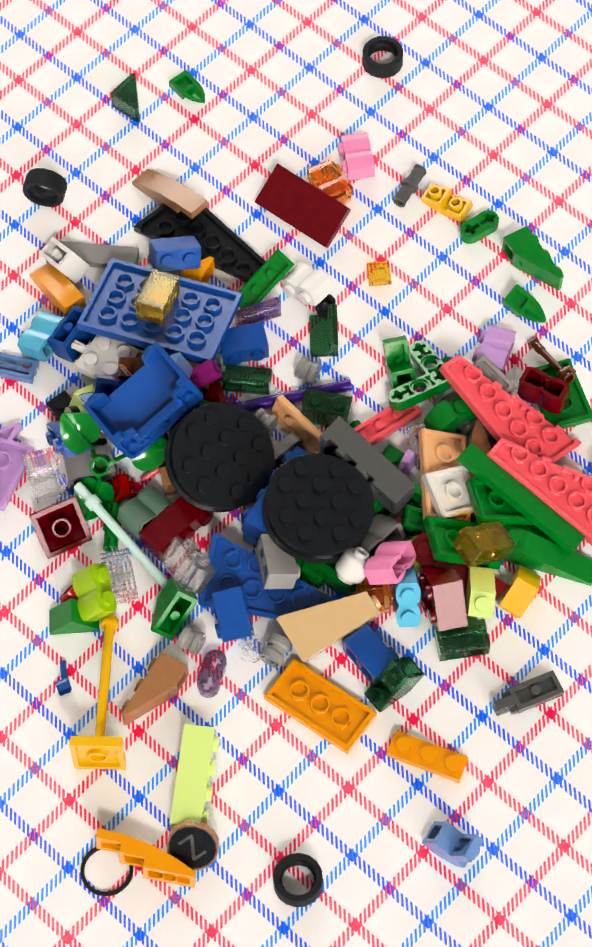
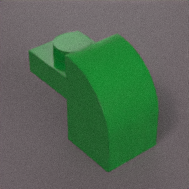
[382,335,417,389]
[422,396,477,434]

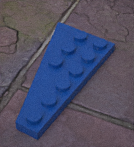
[199,531,336,620]

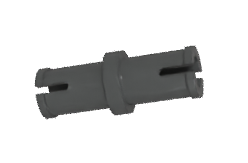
[392,164,427,208]

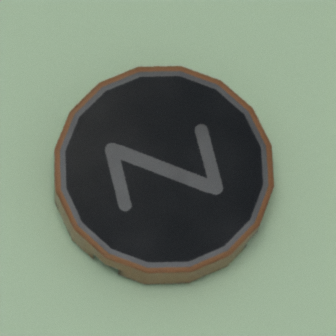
[166,820,220,870]

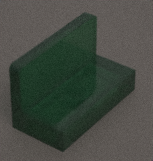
[309,304,338,357]
[222,365,272,395]

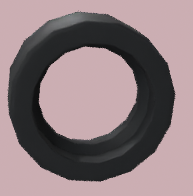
[362,36,403,78]
[22,168,67,207]
[273,853,323,907]

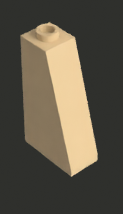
[276,591,382,663]

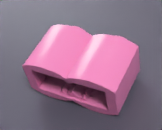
[337,132,375,180]
[364,540,416,585]

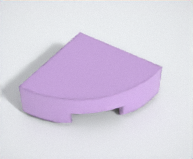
[398,449,416,475]

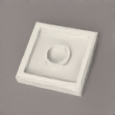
[422,465,474,519]

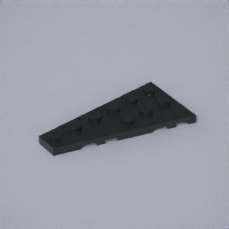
[133,203,266,282]

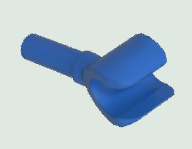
[55,660,72,696]

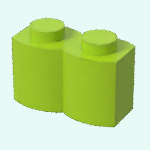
[72,564,117,621]

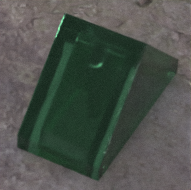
[111,73,140,122]

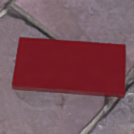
[254,163,352,248]

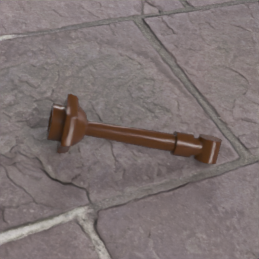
[527,336,576,384]

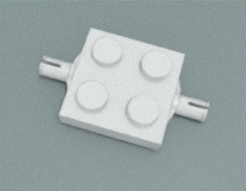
[71,335,140,390]

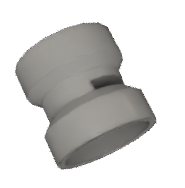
[258,633,292,668]

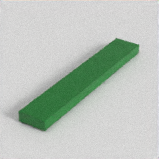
[456,443,586,555]

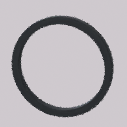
[80,847,134,896]

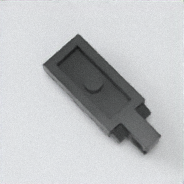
[492,670,564,716]

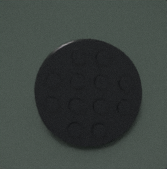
[165,402,275,513]
[262,454,375,564]

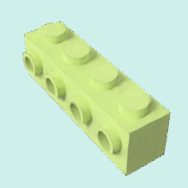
[169,724,220,830]

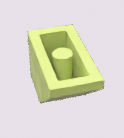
[465,566,496,619]

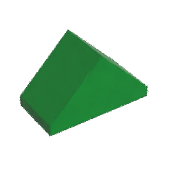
[49,598,100,635]

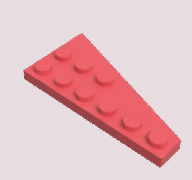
[439,355,582,464]
[487,438,592,545]

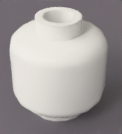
[335,547,369,585]

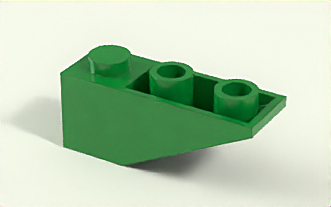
[502,226,564,290]

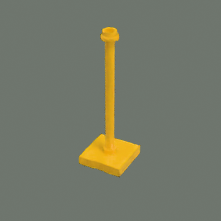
[69,615,127,770]

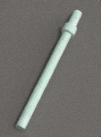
[74,482,169,588]

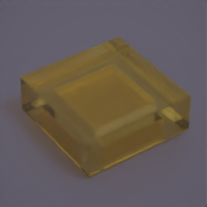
[366,261,392,286]

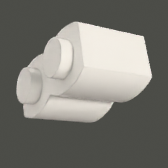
[280,263,335,306]

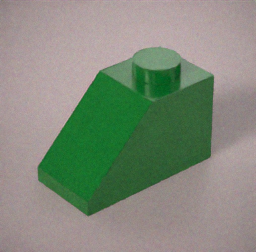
[150,577,199,640]

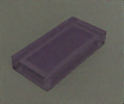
[235,297,281,326]

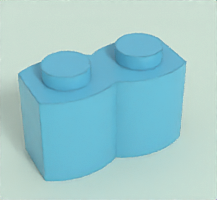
[17,311,64,362]
[394,568,421,627]

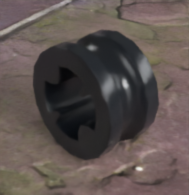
[315,294,336,317]

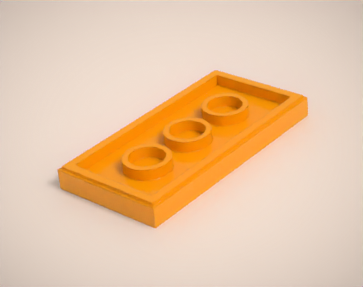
[264,658,377,755]

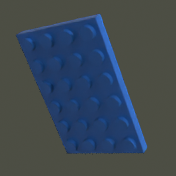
[77,258,243,364]

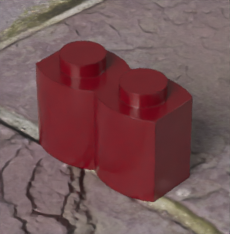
[517,367,570,414]

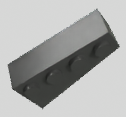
[320,416,415,515]

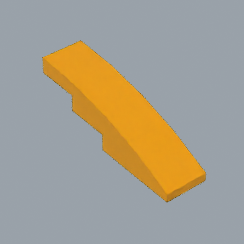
[96,828,196,888]

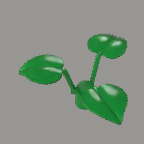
[59,412,167,521]

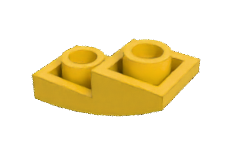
[420,182,473,222]

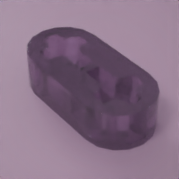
[197,650,227,698]

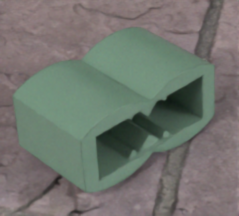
[117,486,172,538]

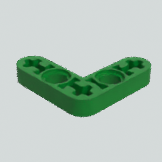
[388,340,451,411]

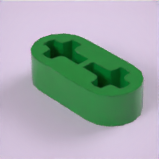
[460,210,499,244]

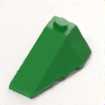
[497,525,592,586]

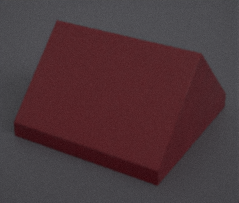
[29,495,93,559]

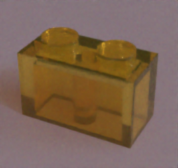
[133,269,180,325]
[452,521,515,567]

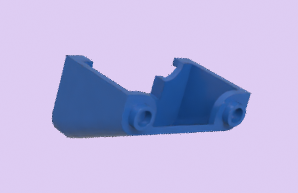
[82,341,203,459]

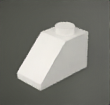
[39,236,90,284]

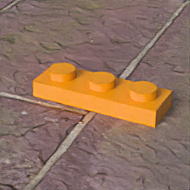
[387,730,469,783]

